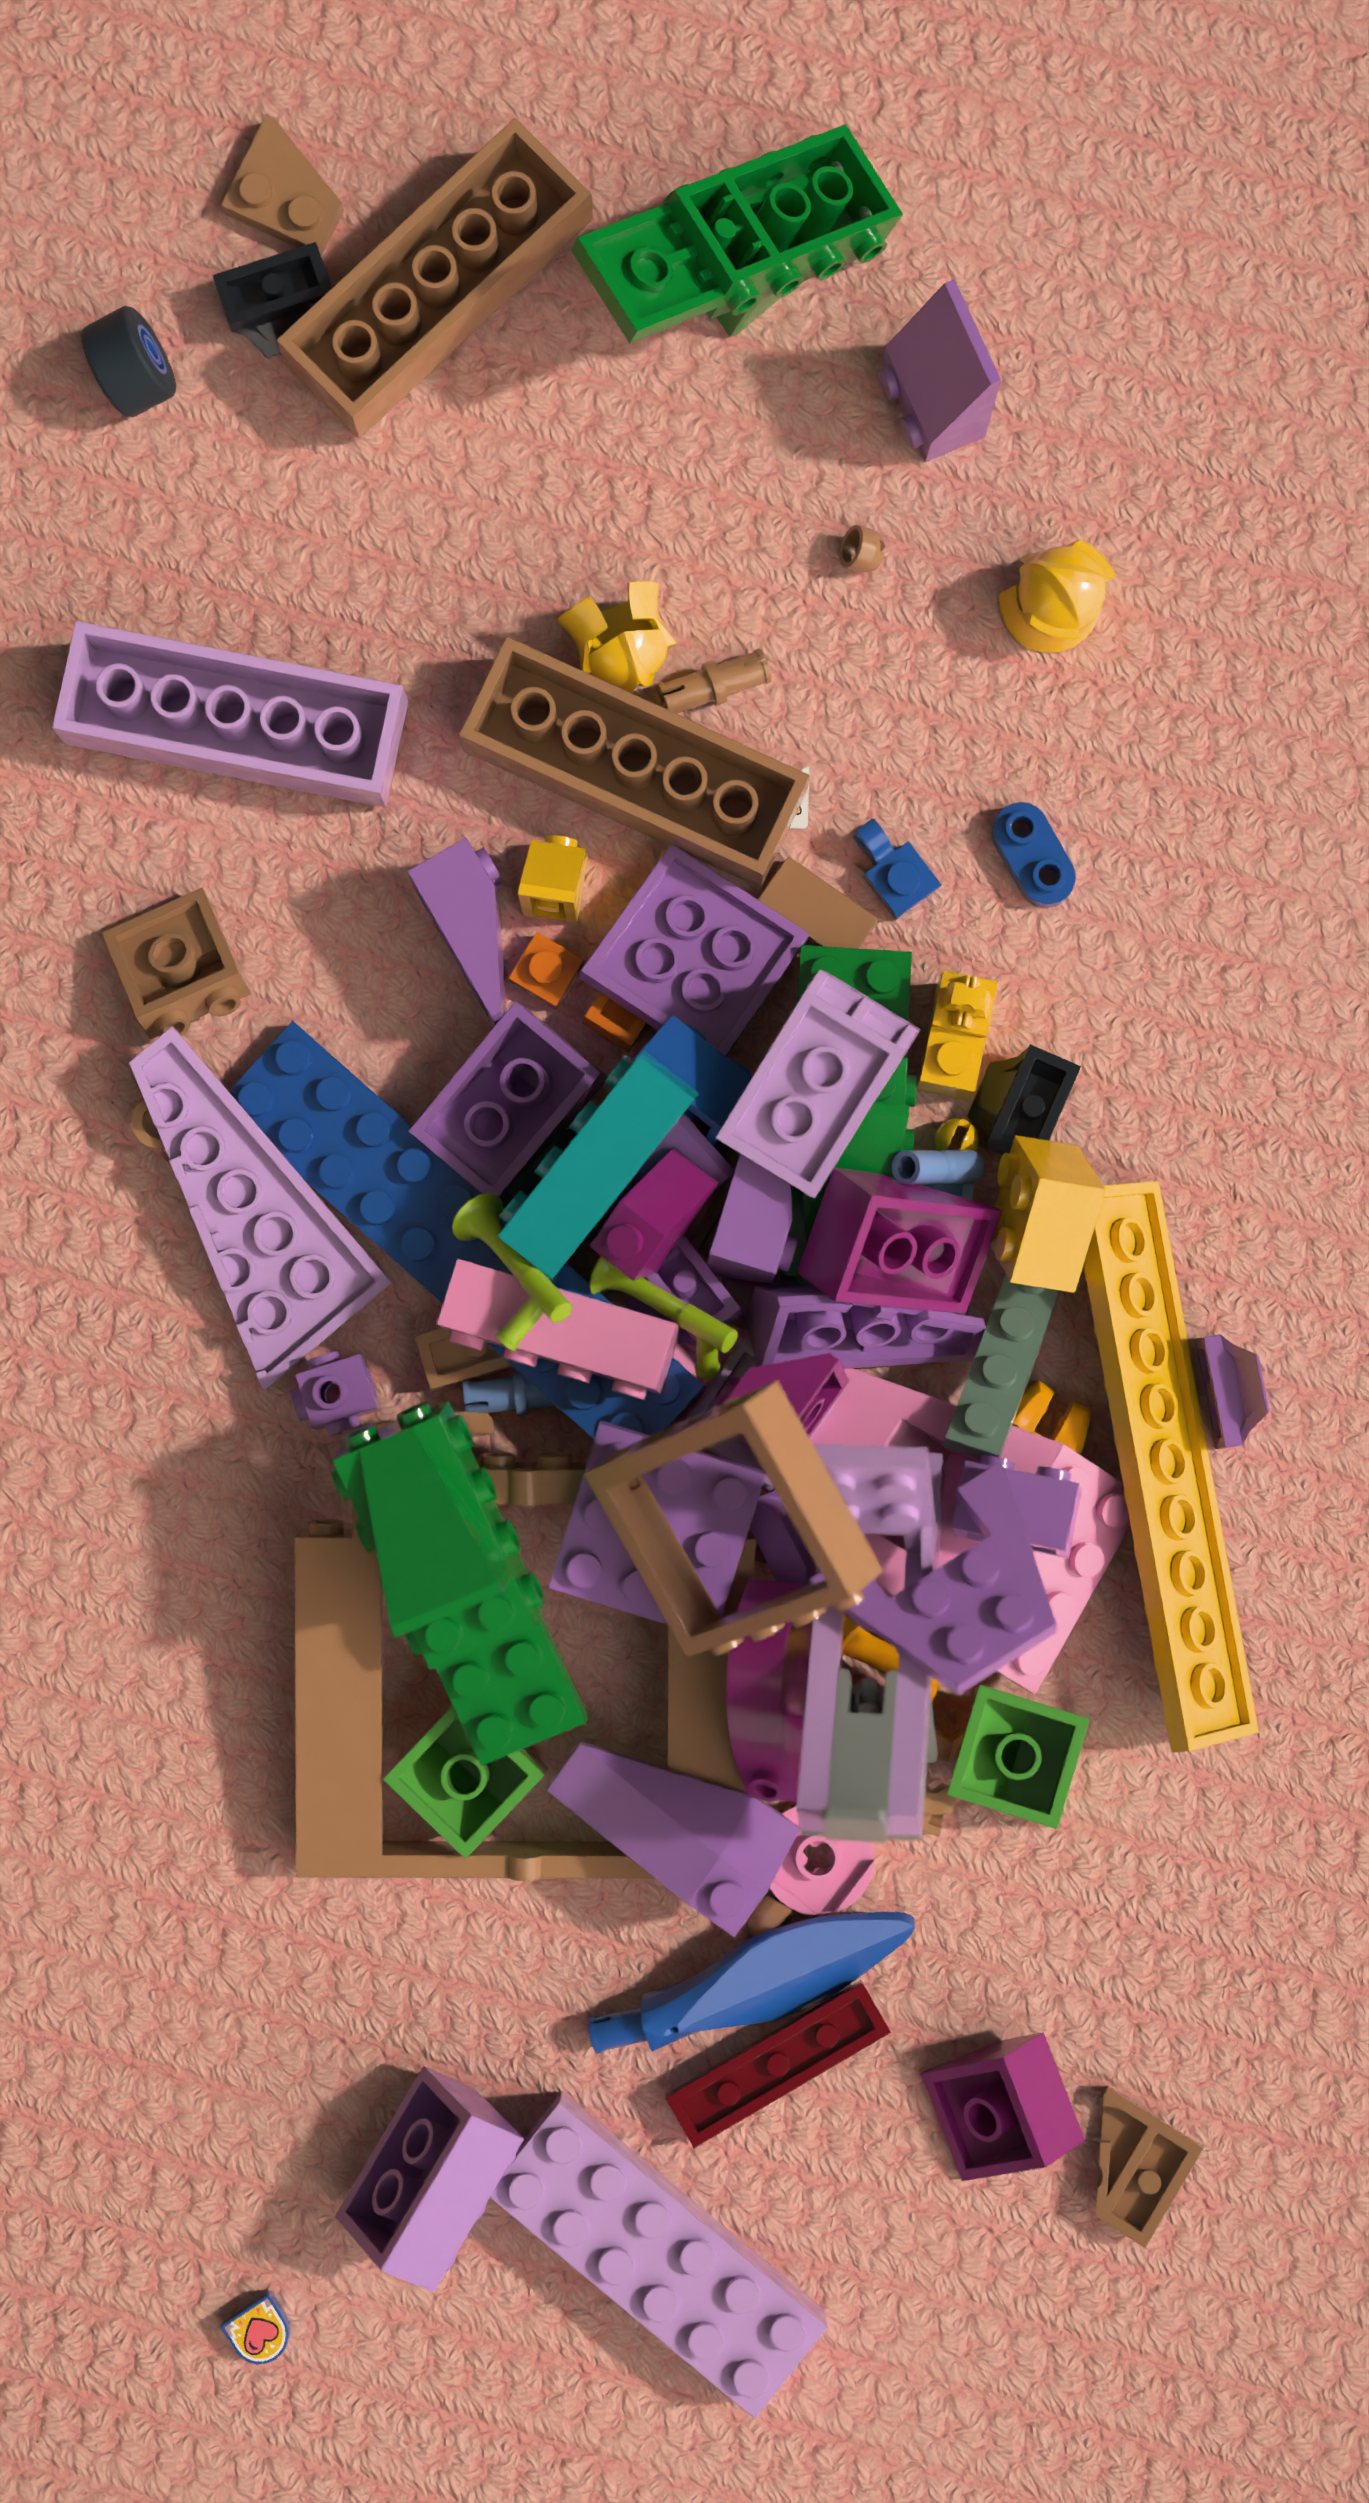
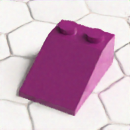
[797,1168,1003,1314]

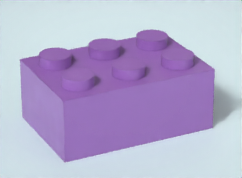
[335,2066,524,2292]

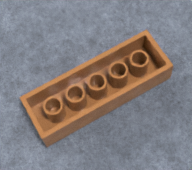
[276,118,593,439]
[459,637,810,888]

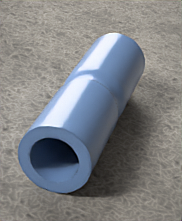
[892,1150,984,1185]

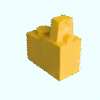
[917,970,998,1101]

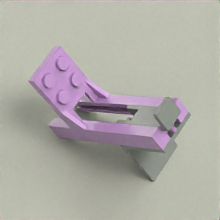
[796,1444,944,1843]

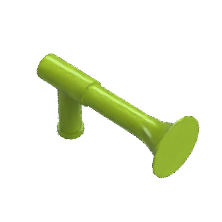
[452,1193,572,1351]
[589,1256,738,1379]

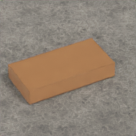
[758,856,879,948]

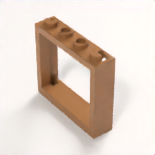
[584,1381,883,1657]

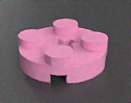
[770,1804,874,1915]

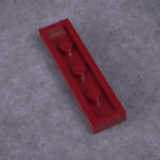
[665,1980,891,2148]

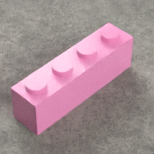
[437,1259,681,1400]

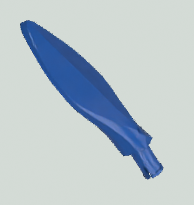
[588,1912,915,2054]

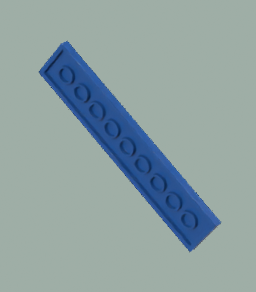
[229,1020,706,1439]

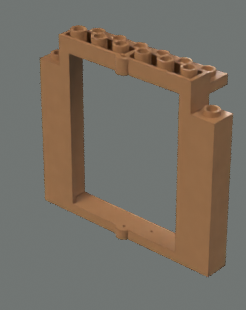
[295,1452,755,1881]

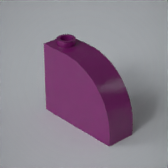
[726,1579,813,1802]

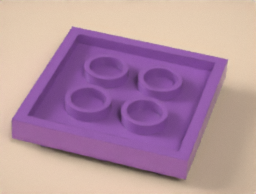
[579,844,810,1057]
[549,1420,766,1624]

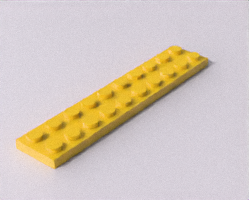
[1084,1181,1259,1753]

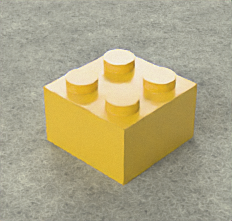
[990,1135,1105,1293]

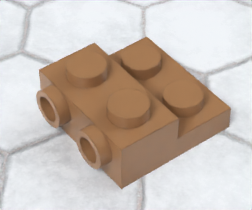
[102,887,251,1040]

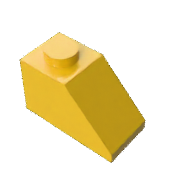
[518,835,588,924]

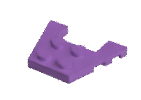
[810,1462,1057,1695]

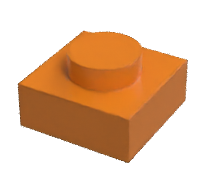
[508,931,585,1010]
[582,992,648,1053]

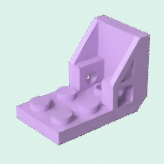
[716,970,921,1198]

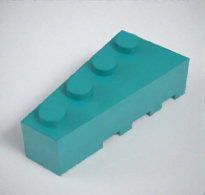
[497,1051,699,1279]

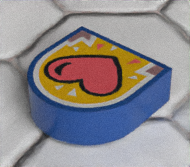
[220,2290,291,2364]

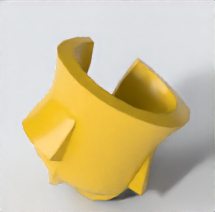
[998,539,1117,653]
[556,581,677,693]

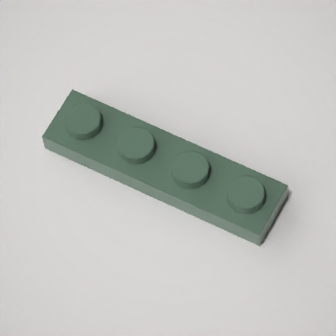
[944,1275,1061,1459]

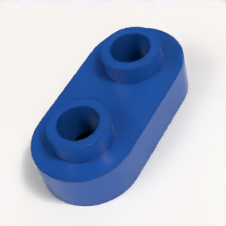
[992,802,1076,908]

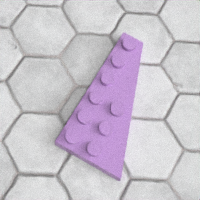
[129,1026,392,1392]

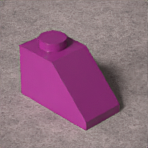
[590,1148,719,1281]

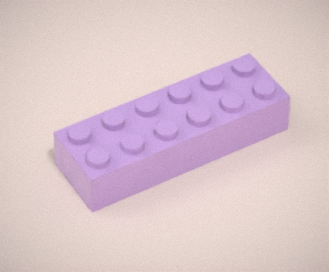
[52,621,408,808]
[490,2092,828,2419]

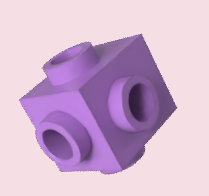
[290,1351,382,1437]

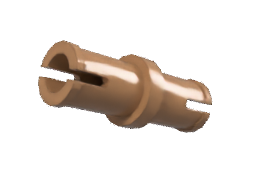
[657,648,772,714]

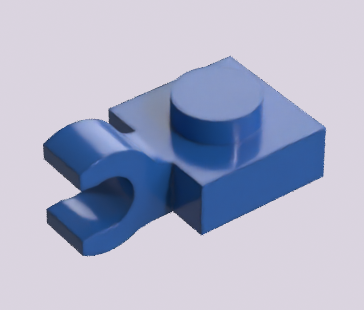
[853,818,941,920]

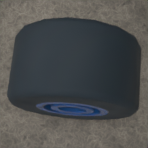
[81,306,176,417]

